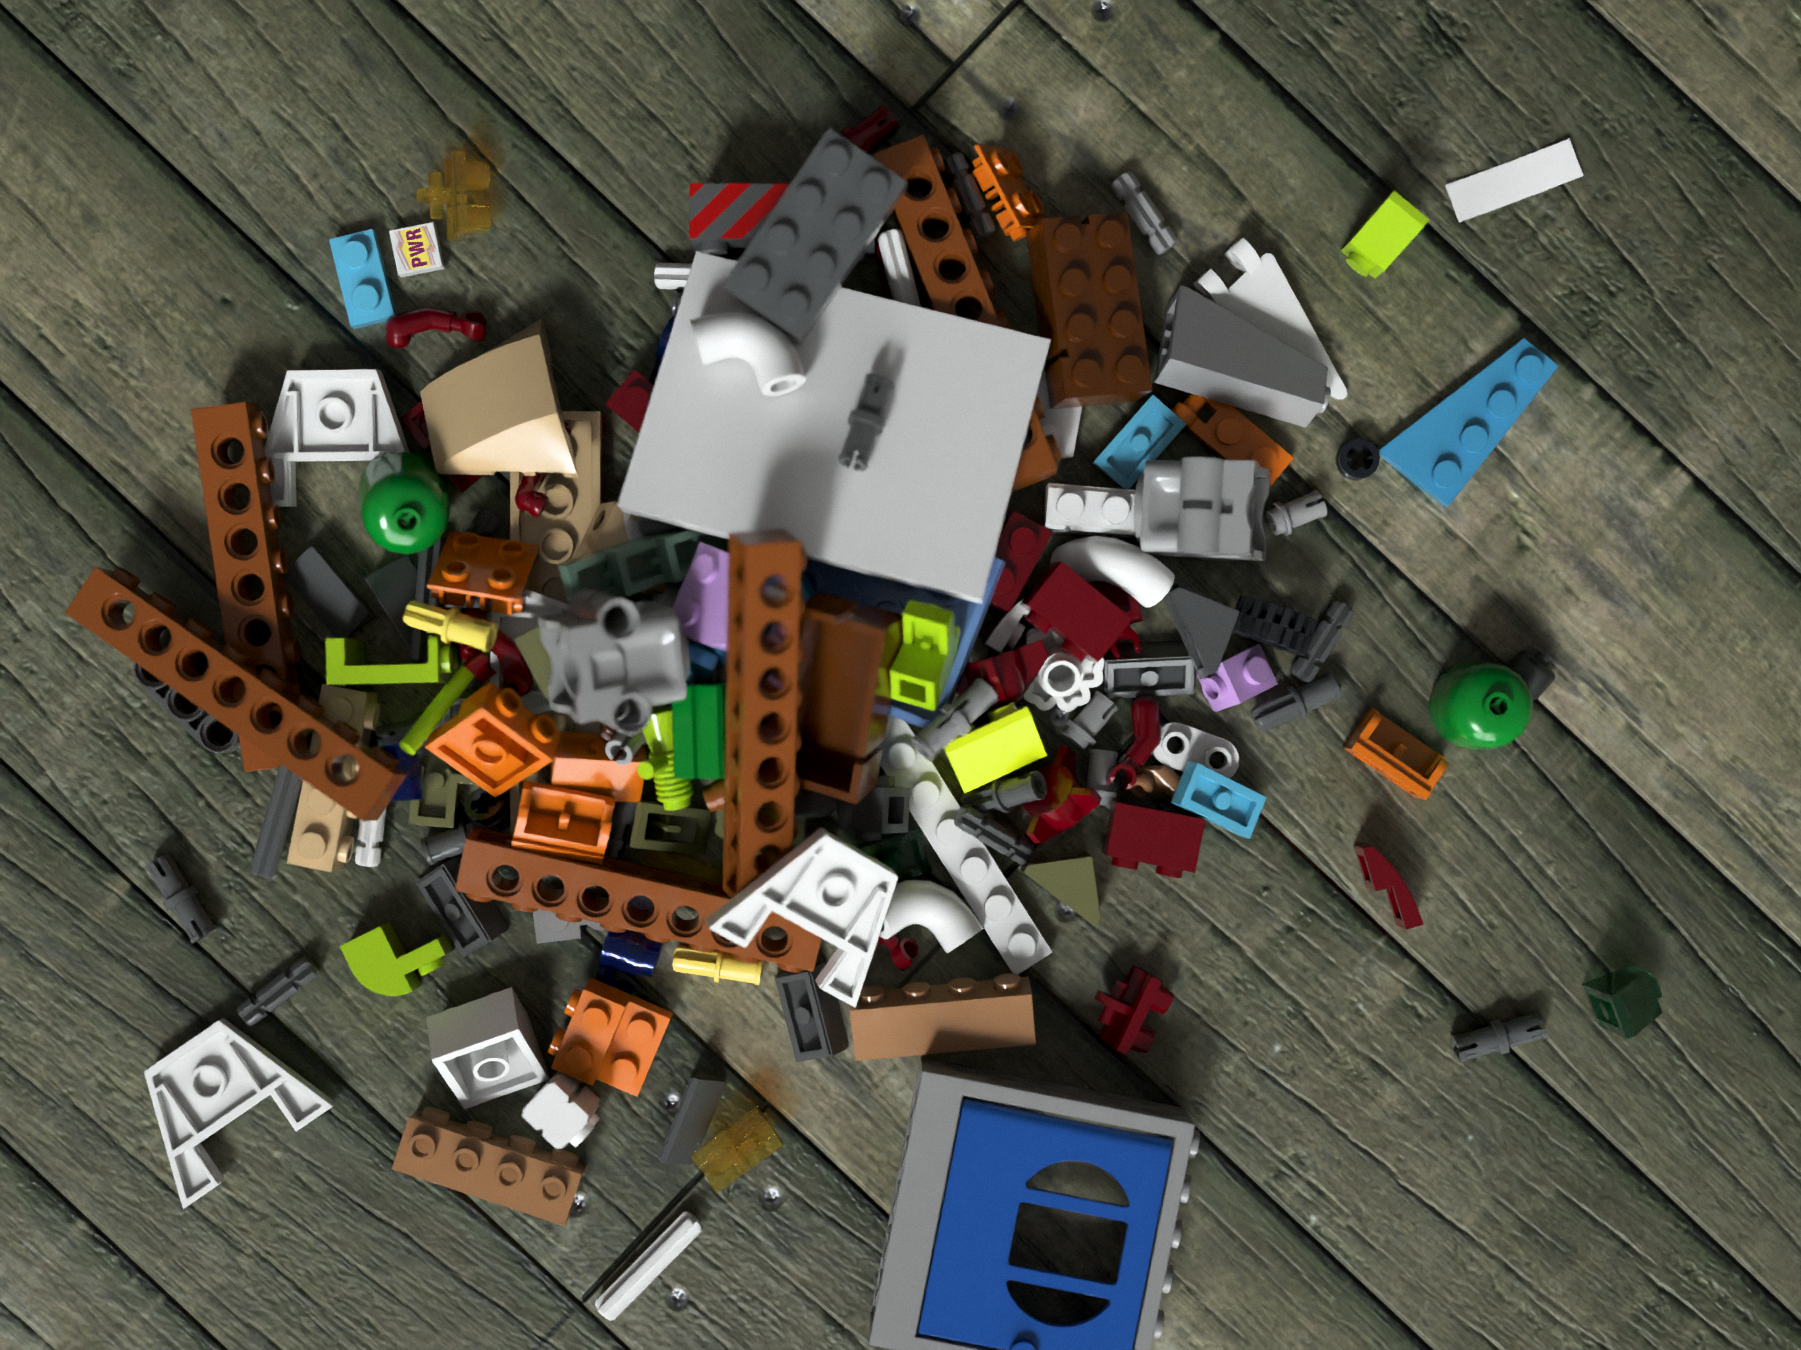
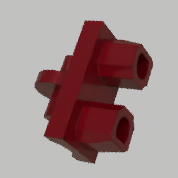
[1094,965,1174,1055]

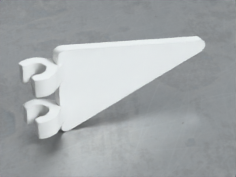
[1192,238,1347,400]

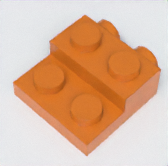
[425,682,561,798]
[548,978,673,1097]

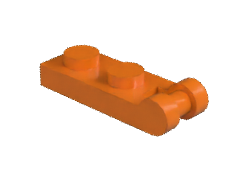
[1171,394,1294,486]

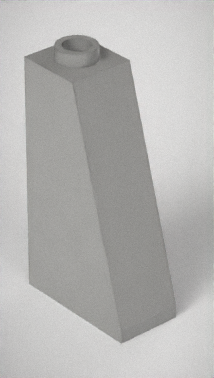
[1154,286,1331,428]

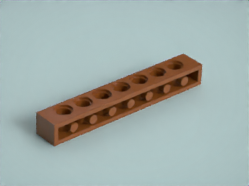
[873,134,1062,493]
[191,402,312,772]
[723,528,806,898]
[65,566,408,821]
[455,826,822,973]

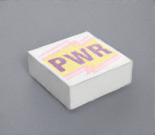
[389,222,445,278]

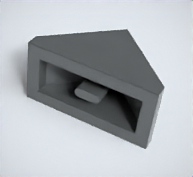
[1164,588,1240,679]

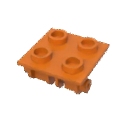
[972,144,1045,242]
[427,531,540,616]

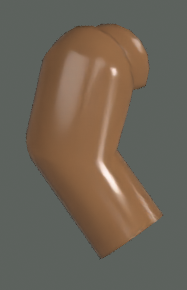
[1130,765,1181,808]

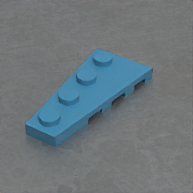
[1378,338,1559,507]

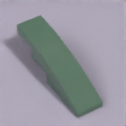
[558,527,729,603]

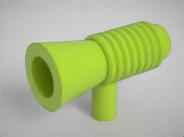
[637,704,693,811]

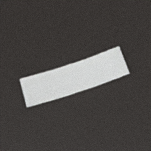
[1445,138,1584,222]

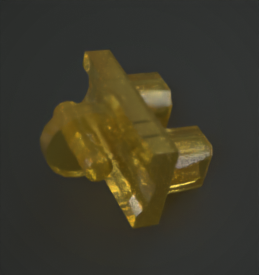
[416,151,491,242]
[690,1106,784,1193]

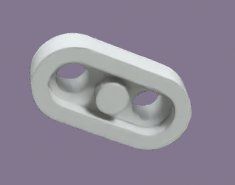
[1152,722,1239,778]

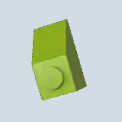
[1341,191,1430,279]

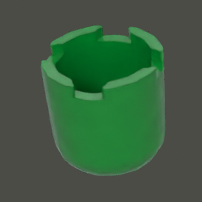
[357,452,450,555]
[1428,661,1533,750]

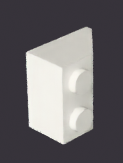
[426,987,549,1109]

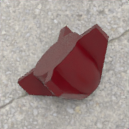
[956,639,1048,709]
[1022,746,1102,843]

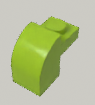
[890,599,960,711]
[340,922,454,996]

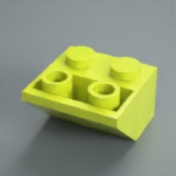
[944,702,1047,793]

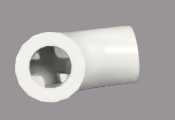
[690,310,806,396]
[1051,535,1175,608]
[879,880,984,953]

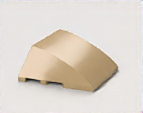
[420,318,579,477]

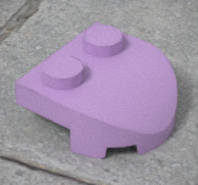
[673,542,770,652]

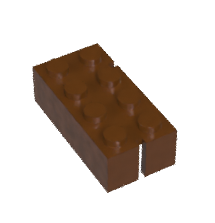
[1026,212,1153,410]
[795,592,903,804]

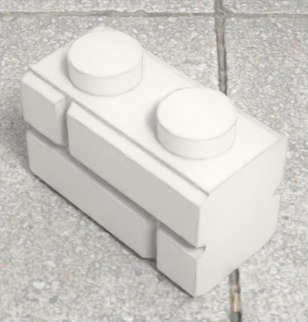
[1042,483,1136,539]
[522,1071,600,1149]

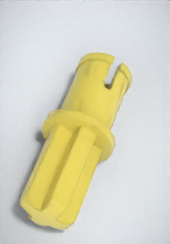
[403,600,498,652]
[672,945,763,985]

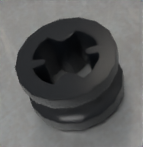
[1335,438,1380,481]
[464,788,510,831]

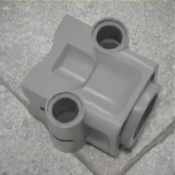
[1134,457,1271,561]
[538,588,690,734]

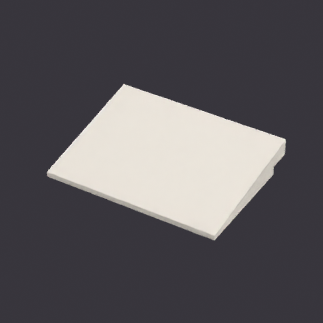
[617,251,1051,604]

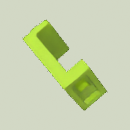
[326,636,462,685]

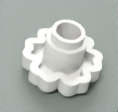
[1024,628,1104,712]

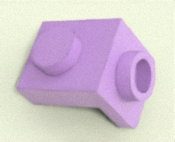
[1197,644,1278,712]

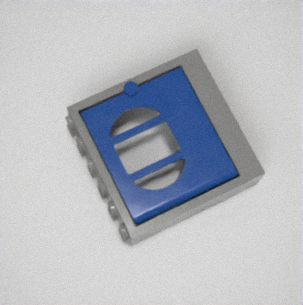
[869,1056,1200,1350]

